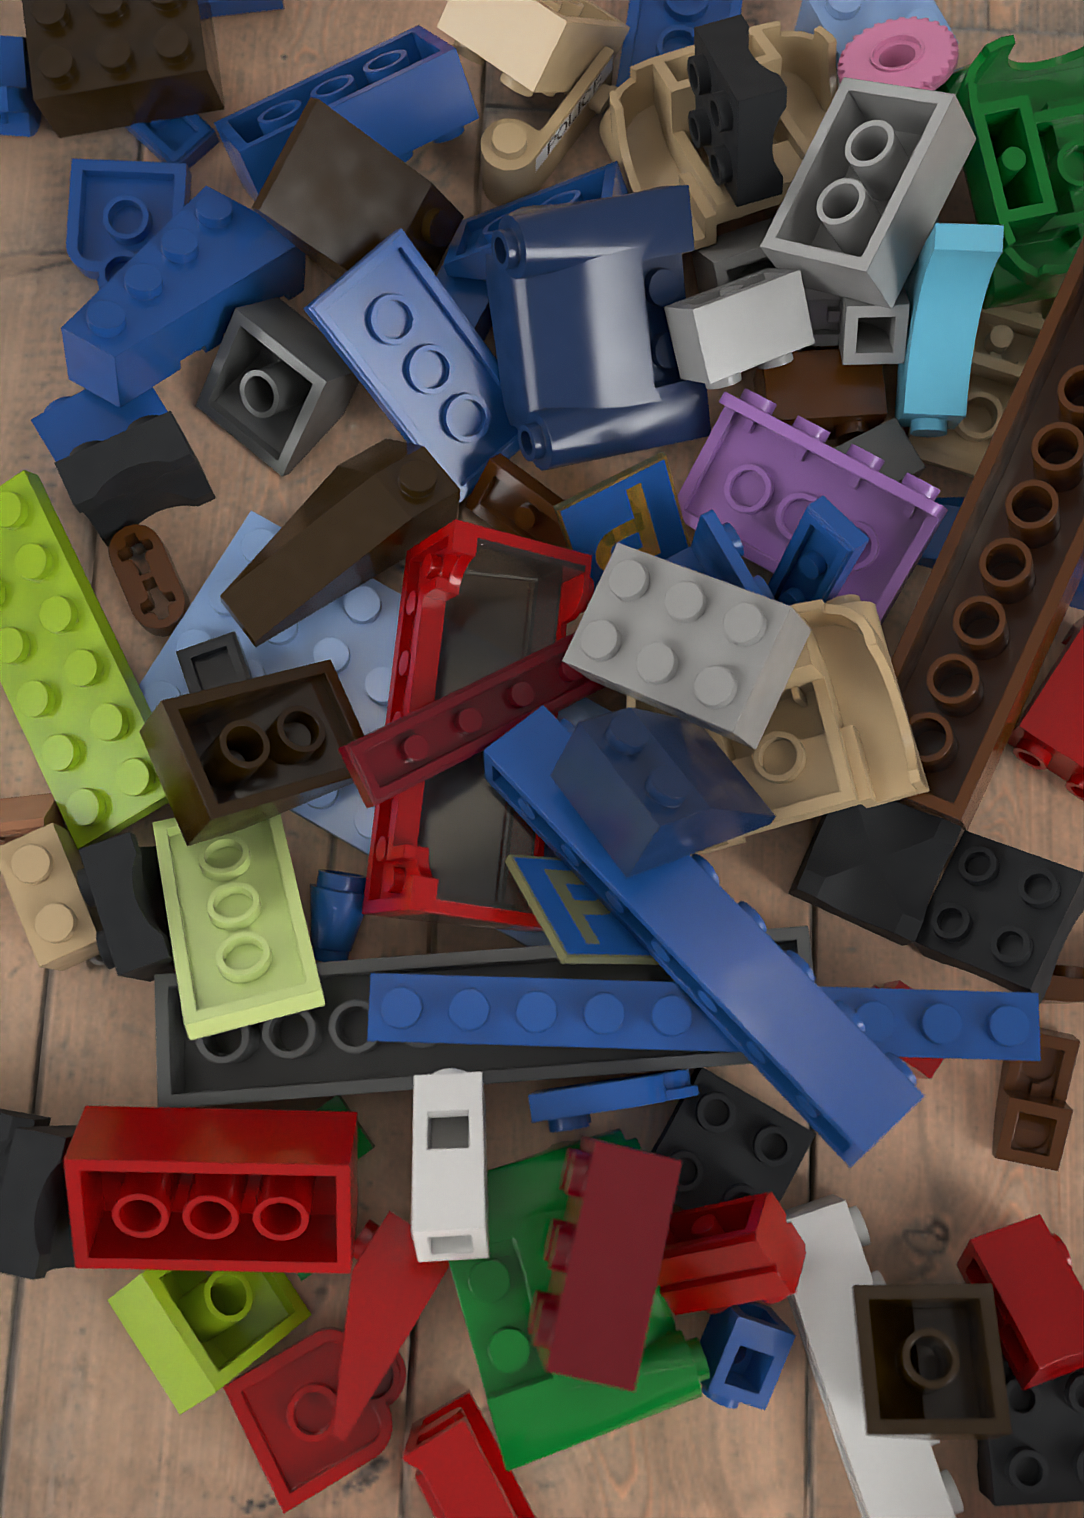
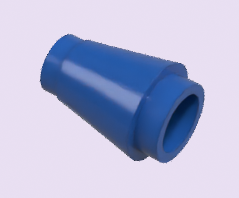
[310,869,366,962]

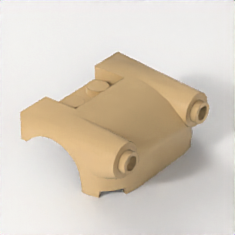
[599,20,838,254]
[626,594,930,856]

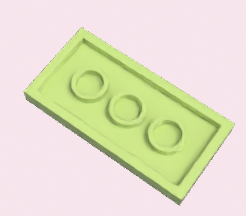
[152,814,326,1040]

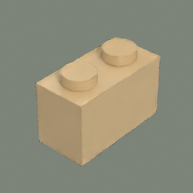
[0,823,103,971]

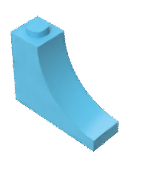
[895,223,1004,437]

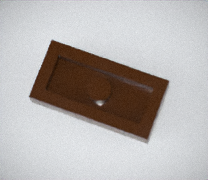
[465,453,573,564]

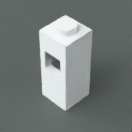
[412,1068,489,1262]

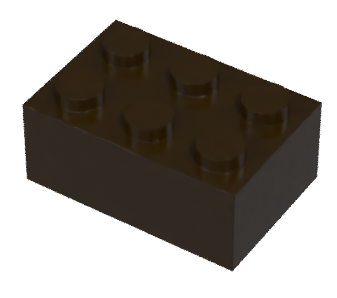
[22,0,225,138]

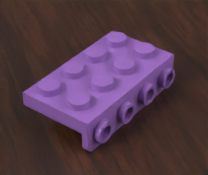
[675,388,949,626]

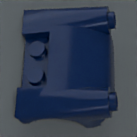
[486,185,711,471]

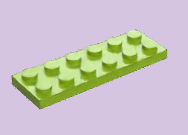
[0,470,169,849]

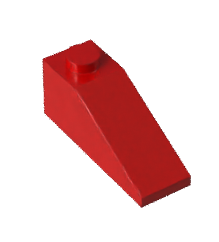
[331,1210,450,1442]

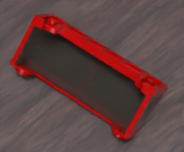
[362,519,594,932]

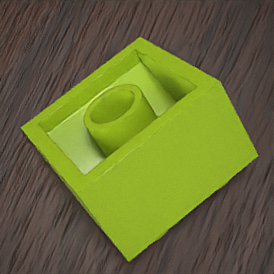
[107,1270,312,1415]

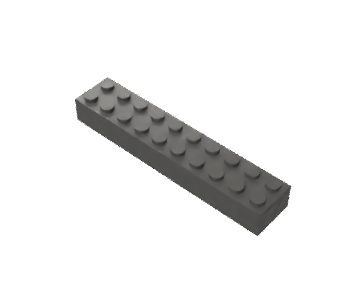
[154,926,813,1108]

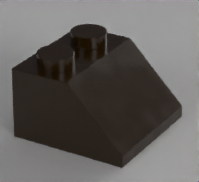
[852,1283,1012,1440]

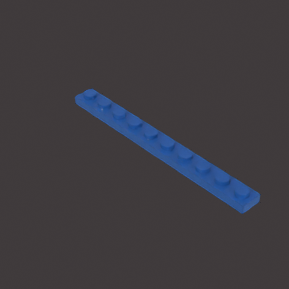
[367,973,1041,1061]

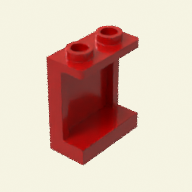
[1007,616,1084,801]

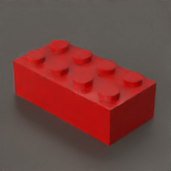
[64,1105,358,1274]

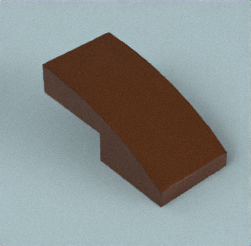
[992,1028,1080,1171]

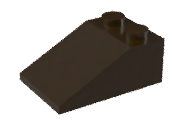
[252,97,464,280]
[139,659,364,846]

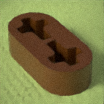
[108,524,191,637]

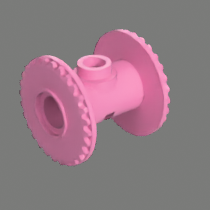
[837,16,959,91]

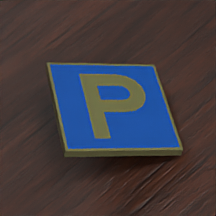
[505,854,658,964]

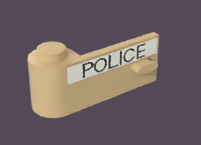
[481,46,618,206]

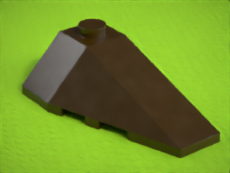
[220,438,461,647]

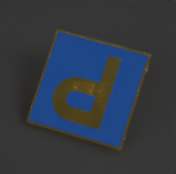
[553,451,691,592]

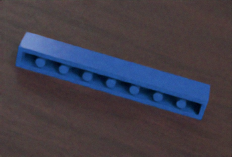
[484,705,925,1168]

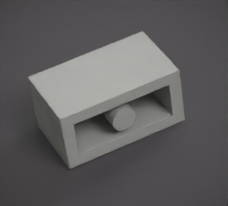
[664,268,815,389]

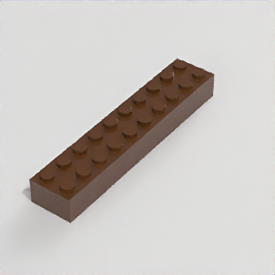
[891,237,1084,831]

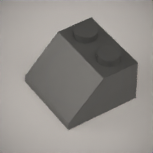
[196,297,360,477]

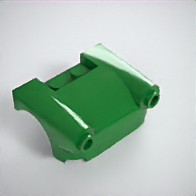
[934,35,1084,310]
[448,1128,710,1472]

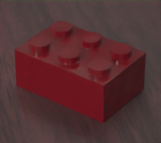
[527,1136,682,1392]

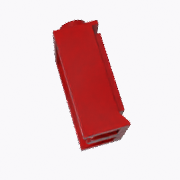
[402,1390,537,1518]

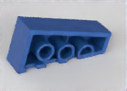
[61,186,306,408]

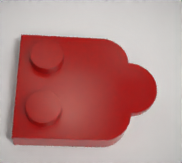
[223,1327,406,1514]

